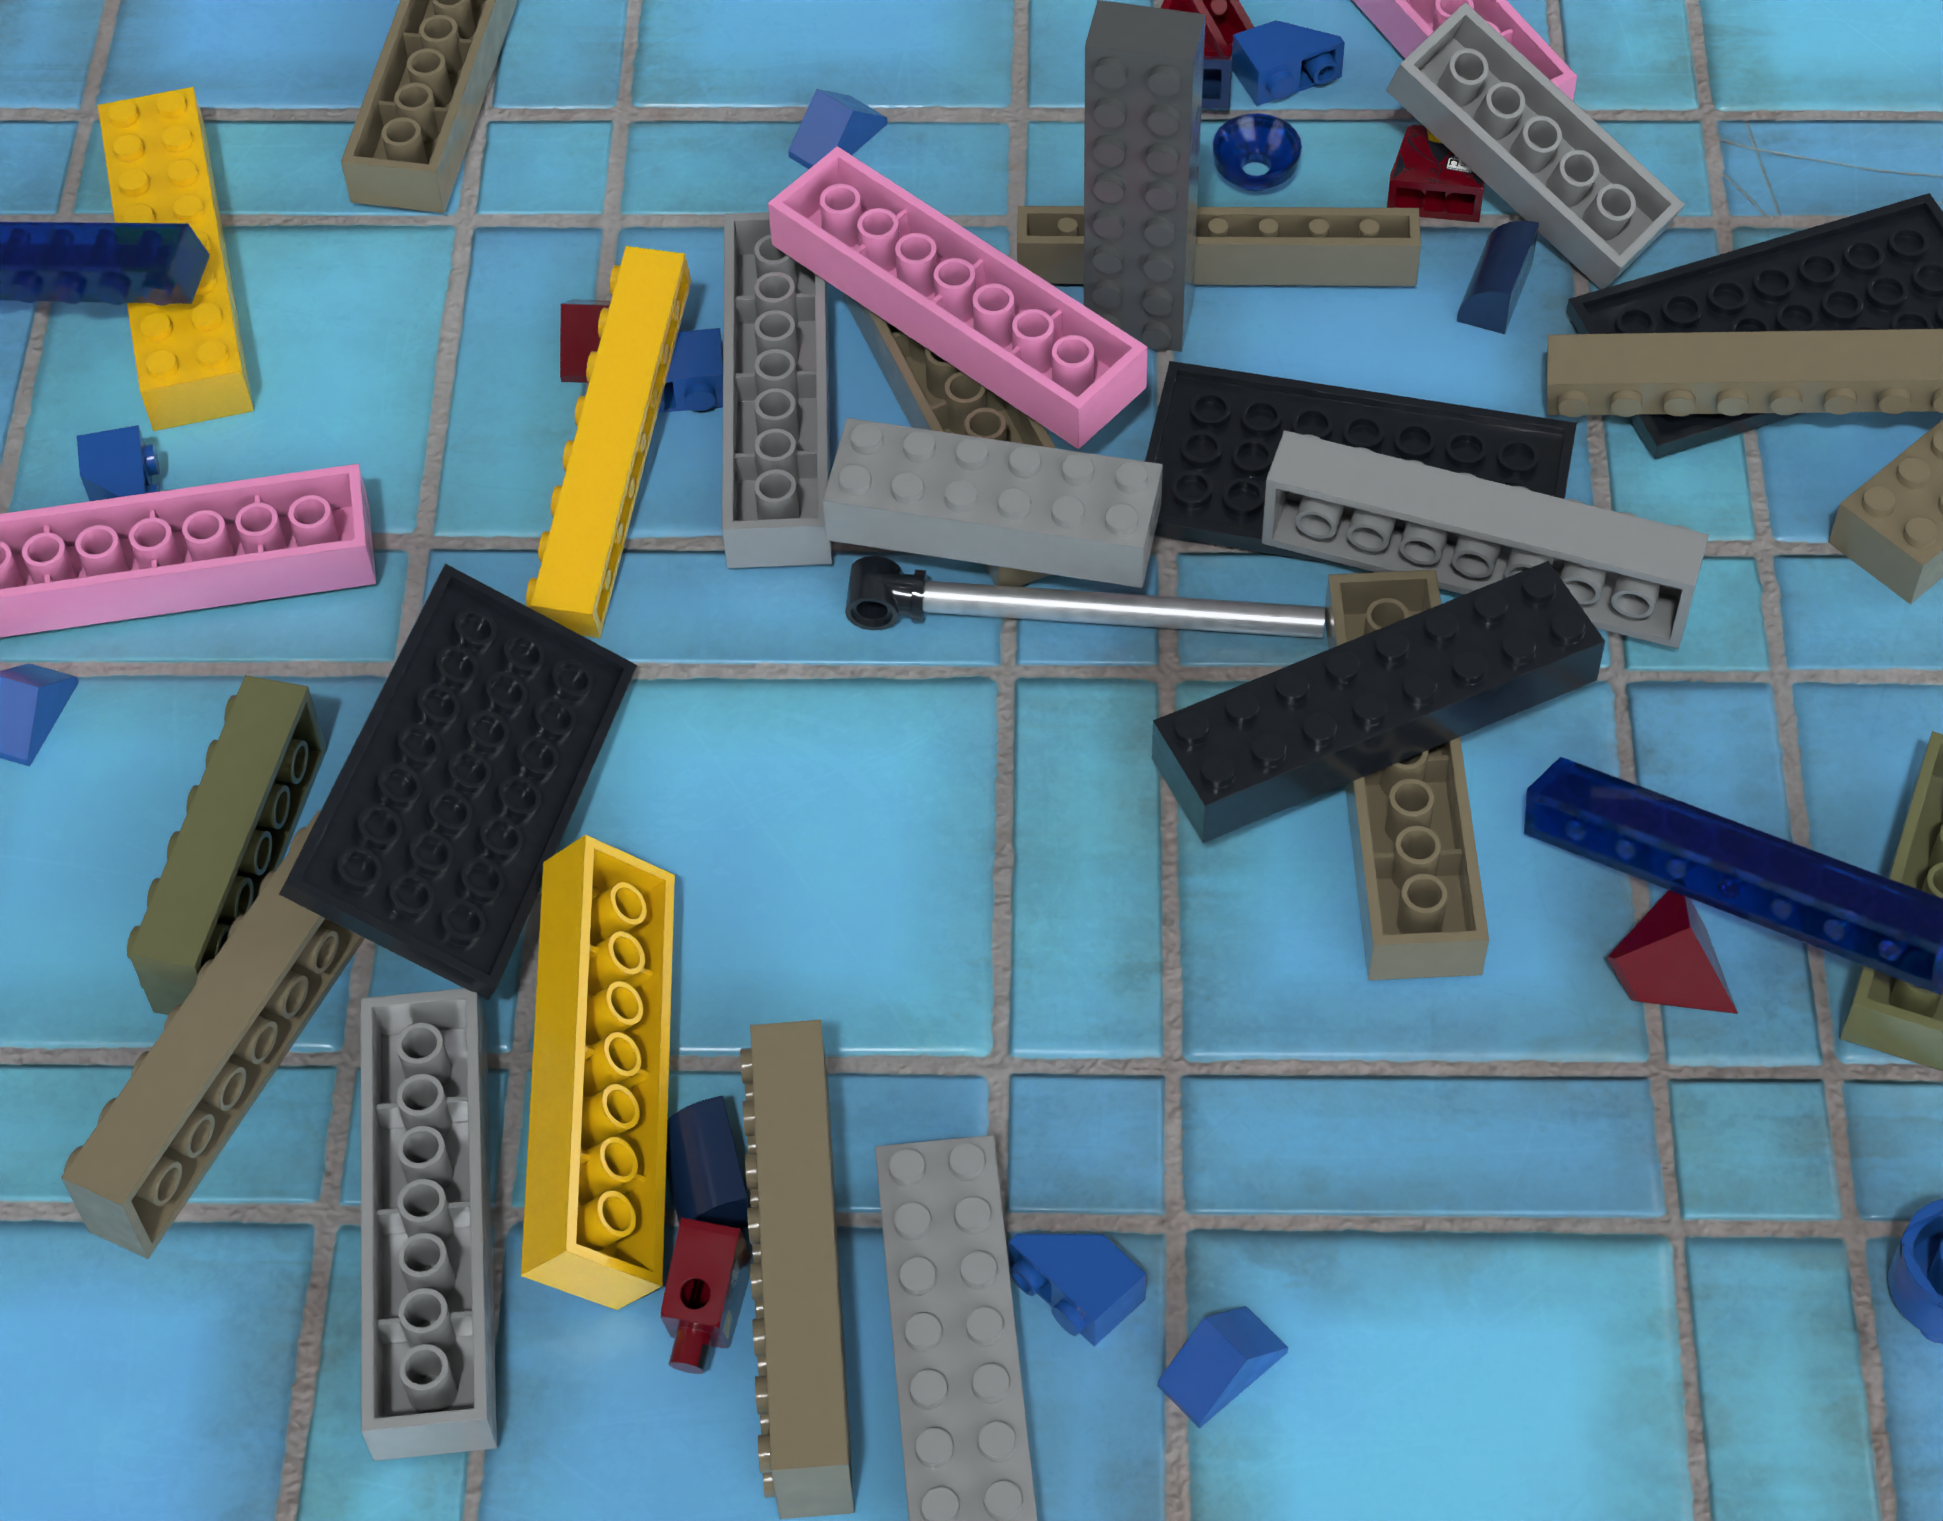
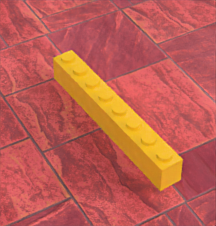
[526,246,692,638]

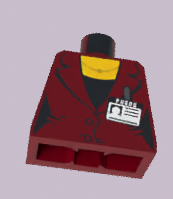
[1387,124,1484,223]
[660,1218,753,1374]

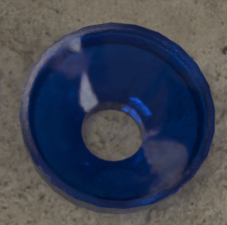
[1212,113,1302,191]

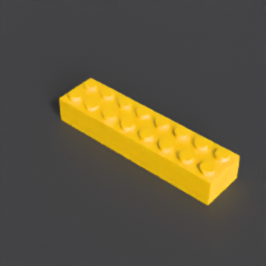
[97,87,254,431]
[521,834,675,1310]

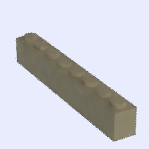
[1017,206,1421,286]
[1547,329,1943,417]

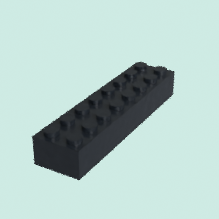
[1152,561,1605,843]

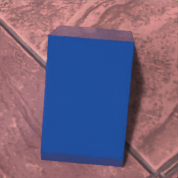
[788,89,887,169]
[0,663,79,766]
[1157,1306,1288,1429]

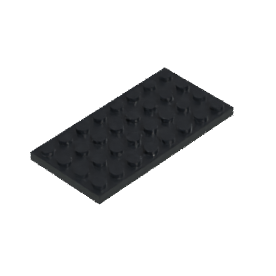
[1566,193,1943,459]
[1145,361,1577,567]
[279,563,637,1000]

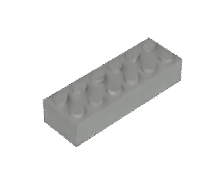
[1386,2,1685,289]
[823,418,1163,588]

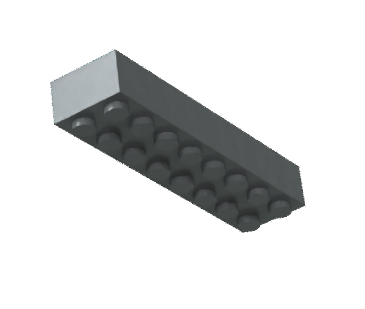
[1083,0,1205,352]

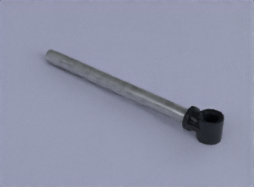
[845,556,1325,638]

